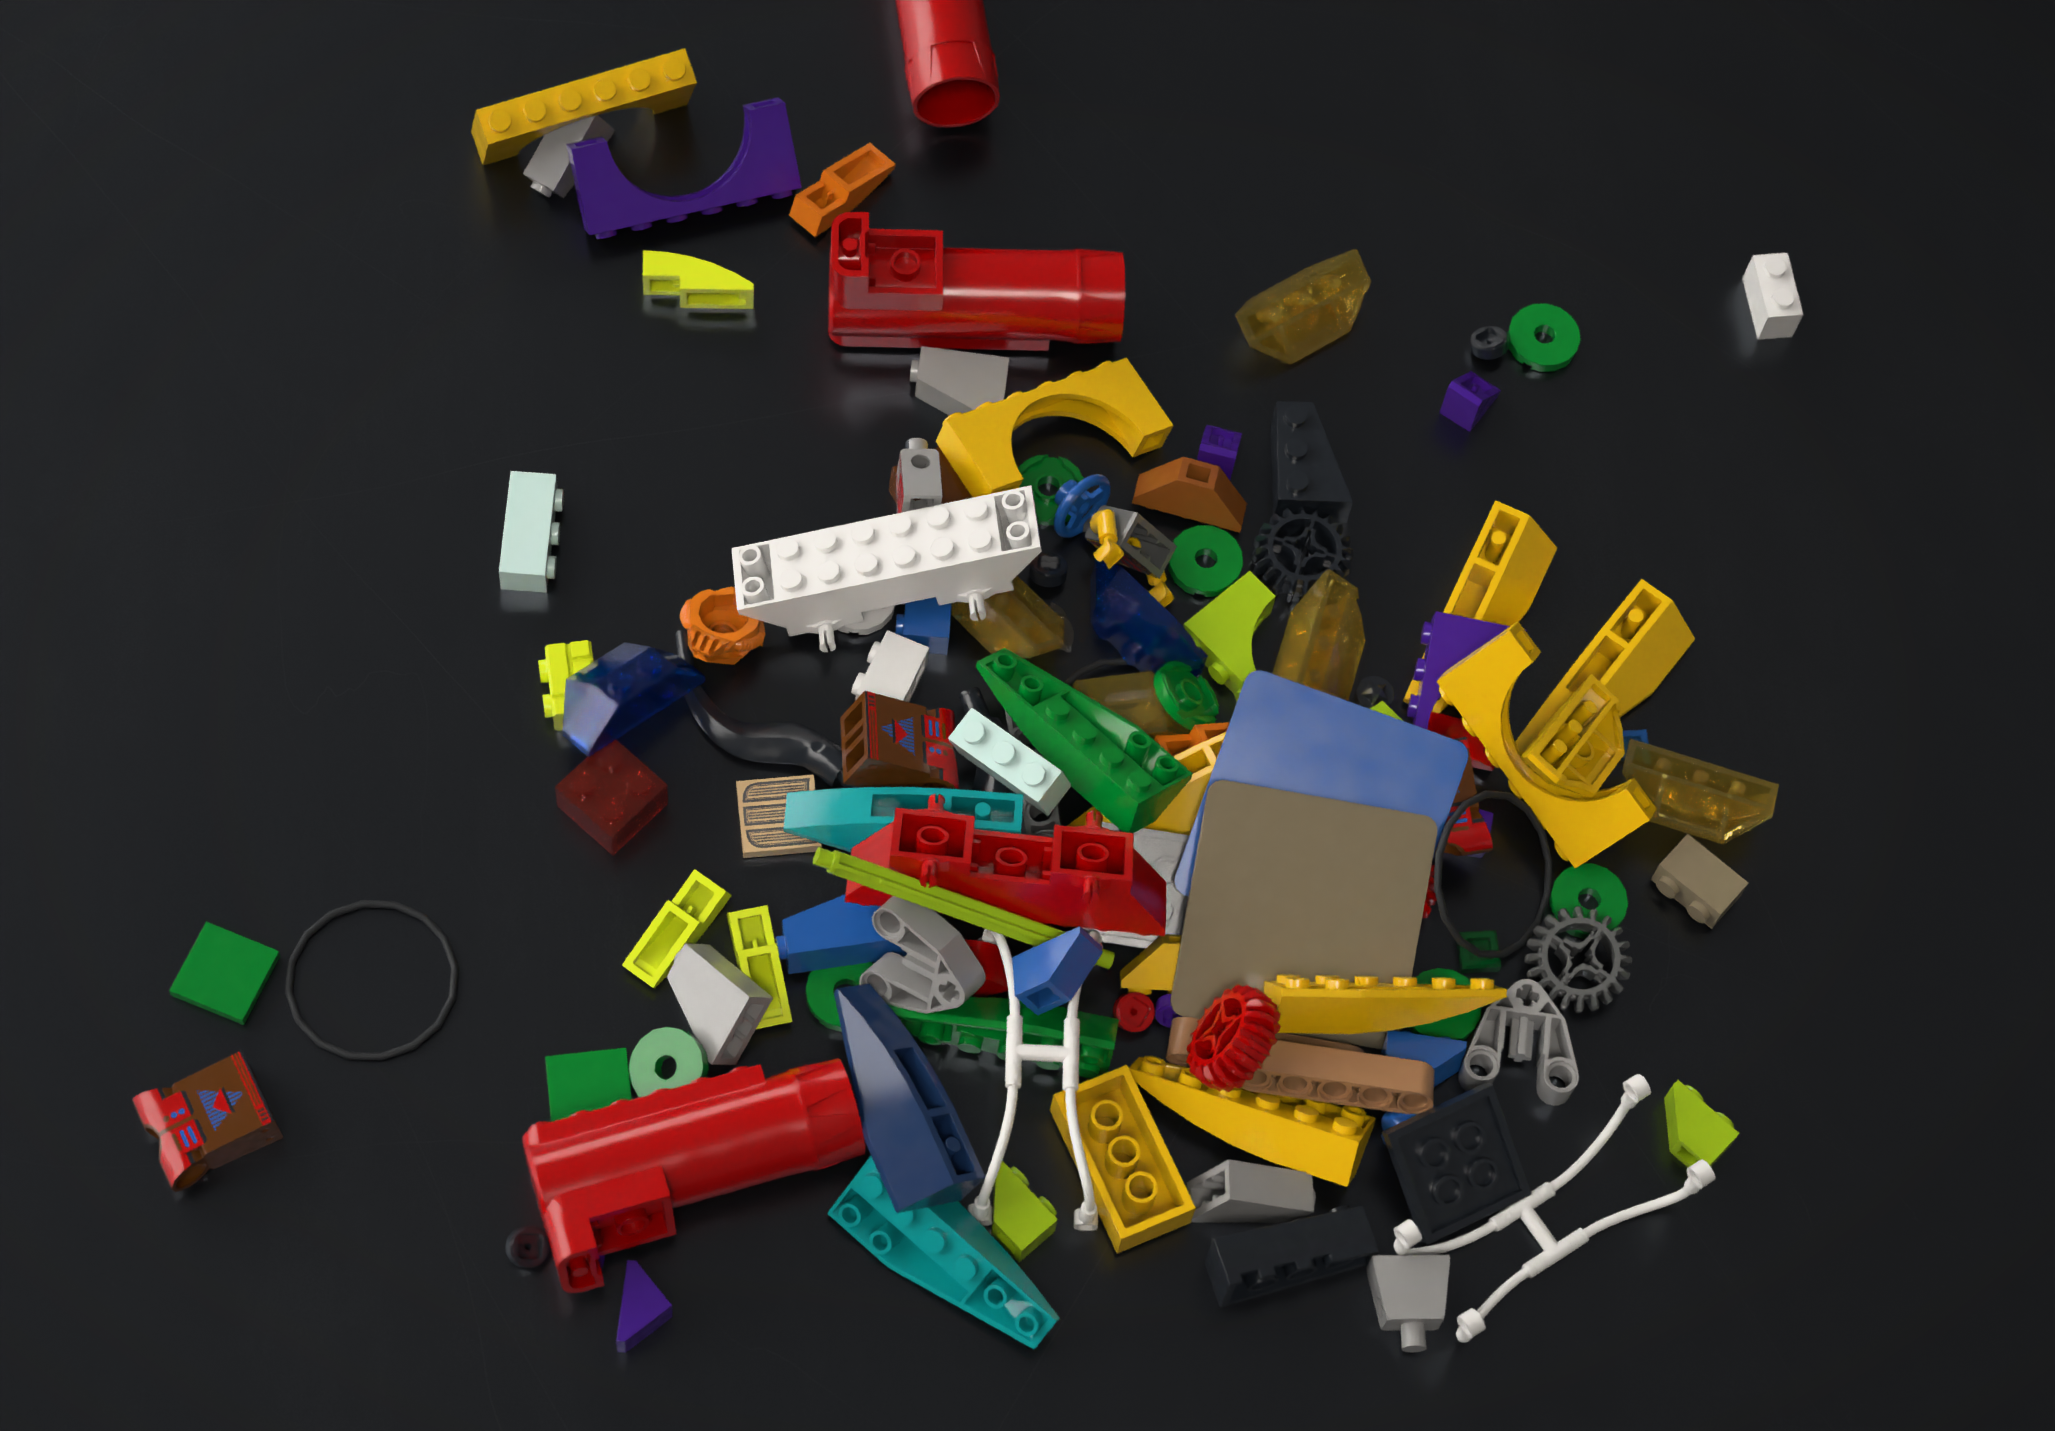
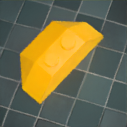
[1520,674,1625,798]

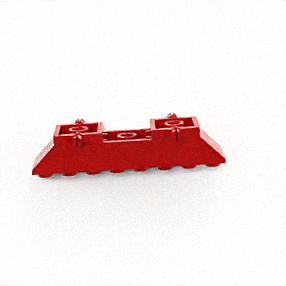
[845,794,1167,936]

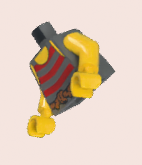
[1083,505,1177,611]

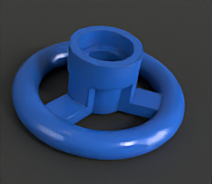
[1054,474,1111,538]

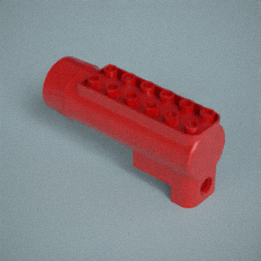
[895,0,1000,127]
[828,212,1125,351]
[522,1058,865,1293]

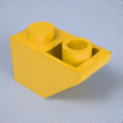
[1120,934,1182,995]

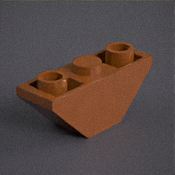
[1132,456,1247,533]

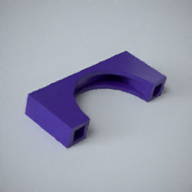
[566,98,802,239]
[1407,611,1526,858]

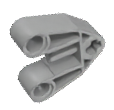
[860,896,985,1014]
[1458,979,1579,1106]

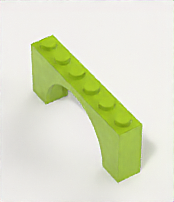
[1180,571,1403,721]

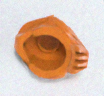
[680,586,765,665]

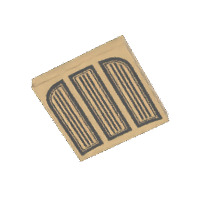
[736,774,822,858]

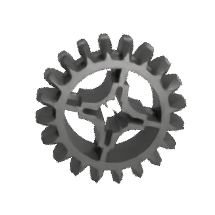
[1524,906,1632,1013]

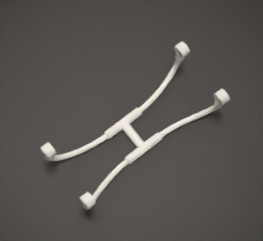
[968,929,1103,1231]
[1394,1074,1715,1342]

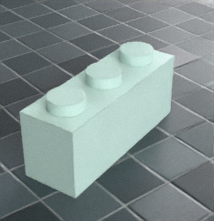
[499,471,564,593]
[948,708,1071,816]

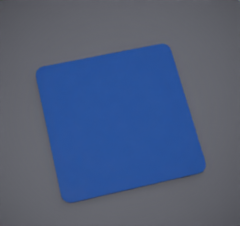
[1174,670,1468,897]

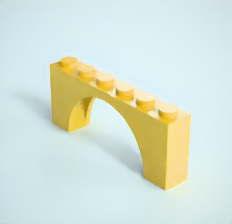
[471,48,697,165]
[935,358,1174,497]
[1436,621,1657,868]

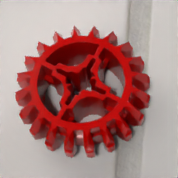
[1186,984,1281,1093]

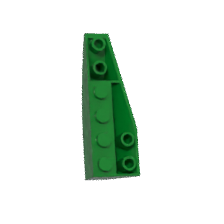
[976,648,1193,833]
[889,997,1119,1079]

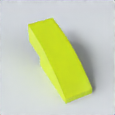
[643,250,754,309]
[622,869,732,988]
[726,905,792,1029]

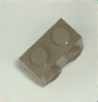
[1651,833,1749,929]

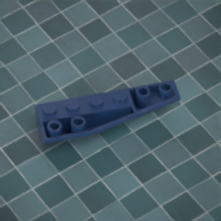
[834,984,986,1213]

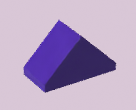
[1439,371,1501,432]
[1197,425,1242,480]
[616,1260,673,1353]

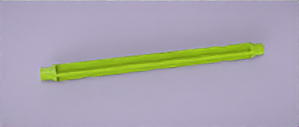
[813,847,1115,969]

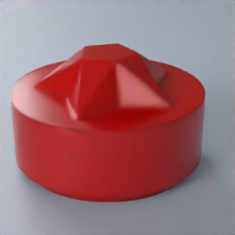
[1113,992,1155,1032]

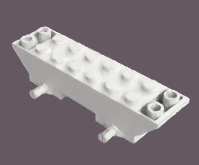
[732,485,1042,652]

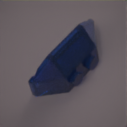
[1090,560,1208,678]
[563,642,705,757]

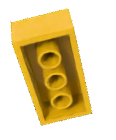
[1050,1065,1196,1253]

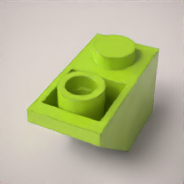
[1664,1080,1739,1167]
[991,1161,1058,1263]

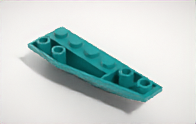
[784,787,1024,852]
[827,1156,1060,1349]

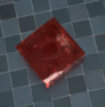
[555,735,668,855]

